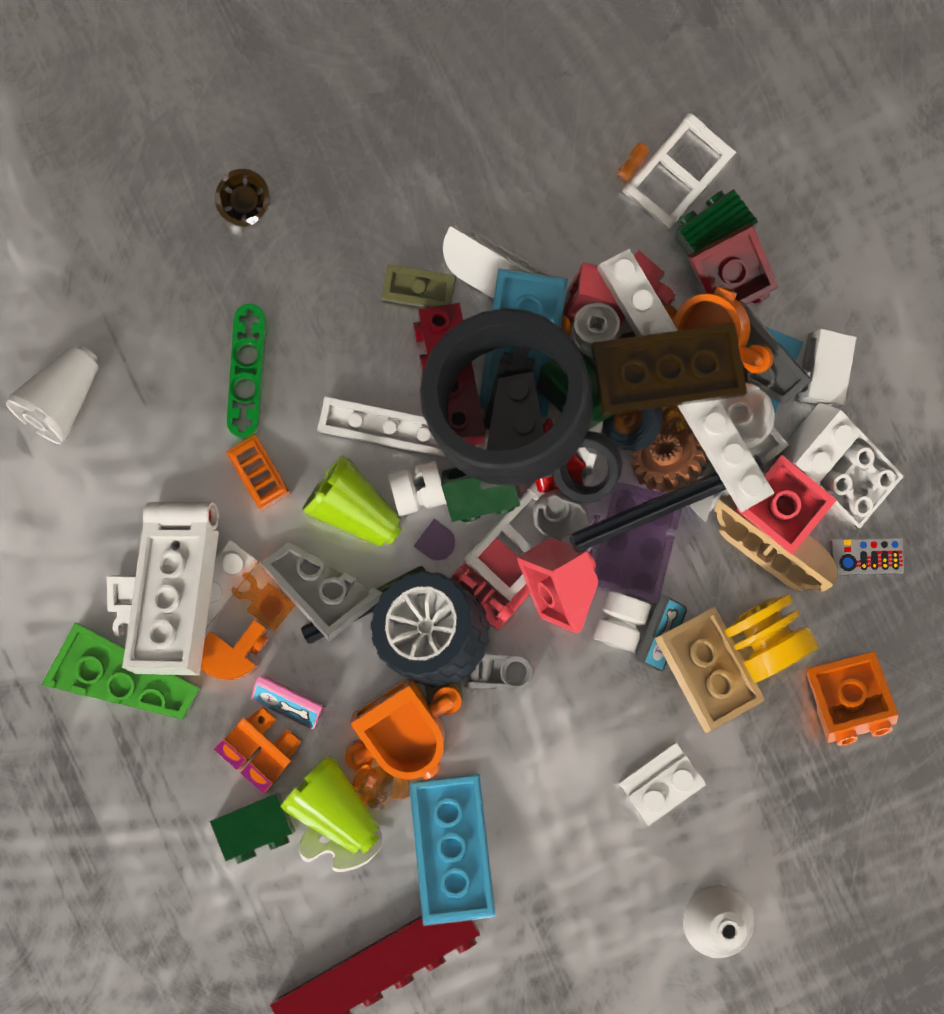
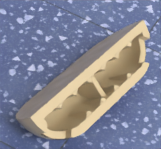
[714,495,838,592]

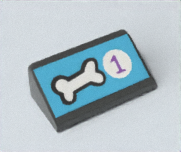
[636,594,687,671]

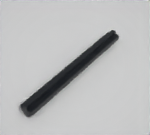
[569,455,764,552]

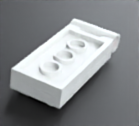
[122,502,219,675]

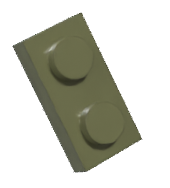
[381,264,456,308]

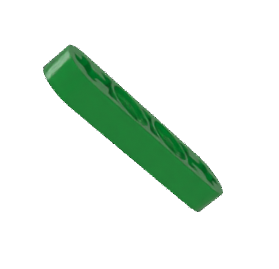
[227,304,267,440]

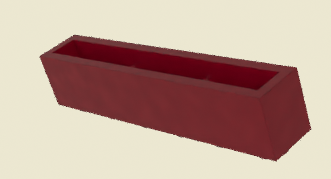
[270,915,480,1014]

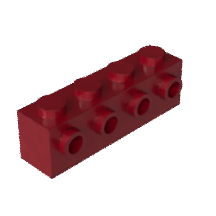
[413,302,486,446]

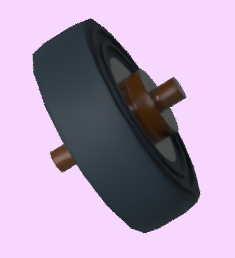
[603,408,663,451]

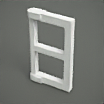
[622,113,736,231]
[463,483,570,602]

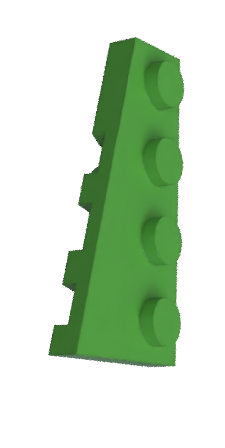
[41,622,201,719]

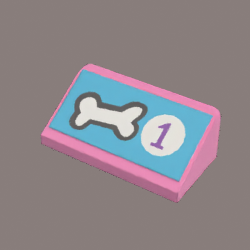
[252,675,325,729]

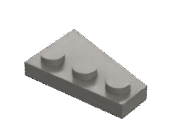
[261,542,383,641]

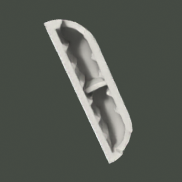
[443,225,571,306]

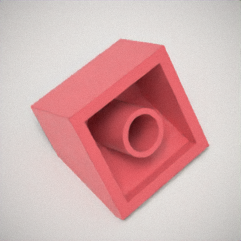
[736,455,837,555]
[516,537,598,633]

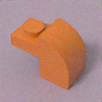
[201,620,270,680]

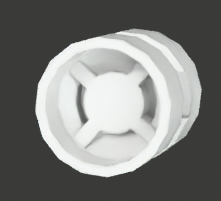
[574,303,620,365]
[388,460,446,517]
[593,591,652,653]

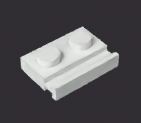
[619,742,707,826]

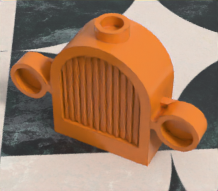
[663,285,774,373]
[345,678,462,780]

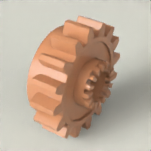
[630,422,709,493]

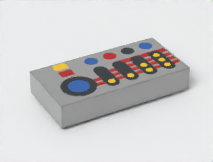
[830,538,904,575]

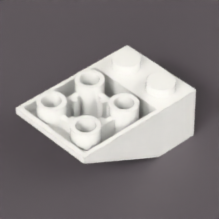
[776,403,904,529]

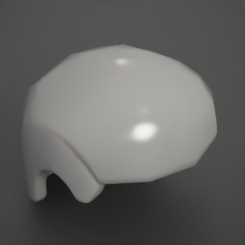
[532,489,589,541]

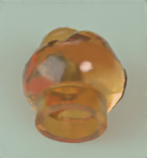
[352,765,410,810]

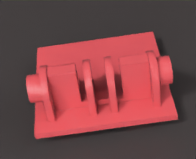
[451,537,530,631]

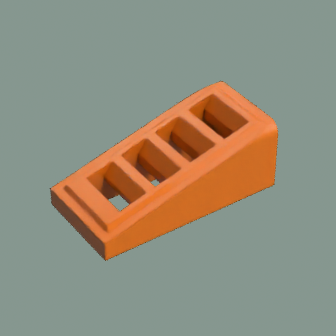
[226,434,291,511]

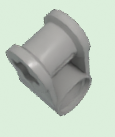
[465,653,533,689]

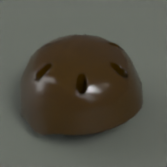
[215,169,270,226]

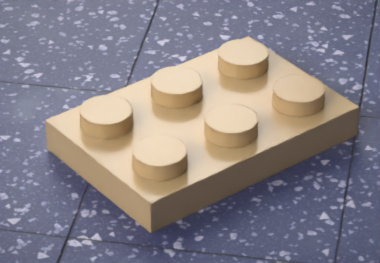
[655,607,765,733]

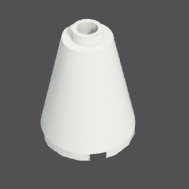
[6,346,99,444]
[683,886,754,958]

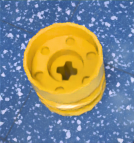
[724,594,820,683]

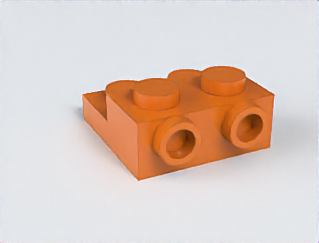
[806,651,899,746]

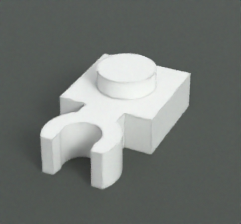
[107,575,136,636]

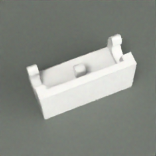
[796,329,857,407]

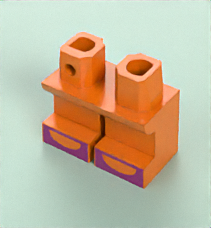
[214,707,302,794]

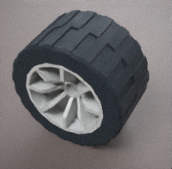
[370,571,490,687]

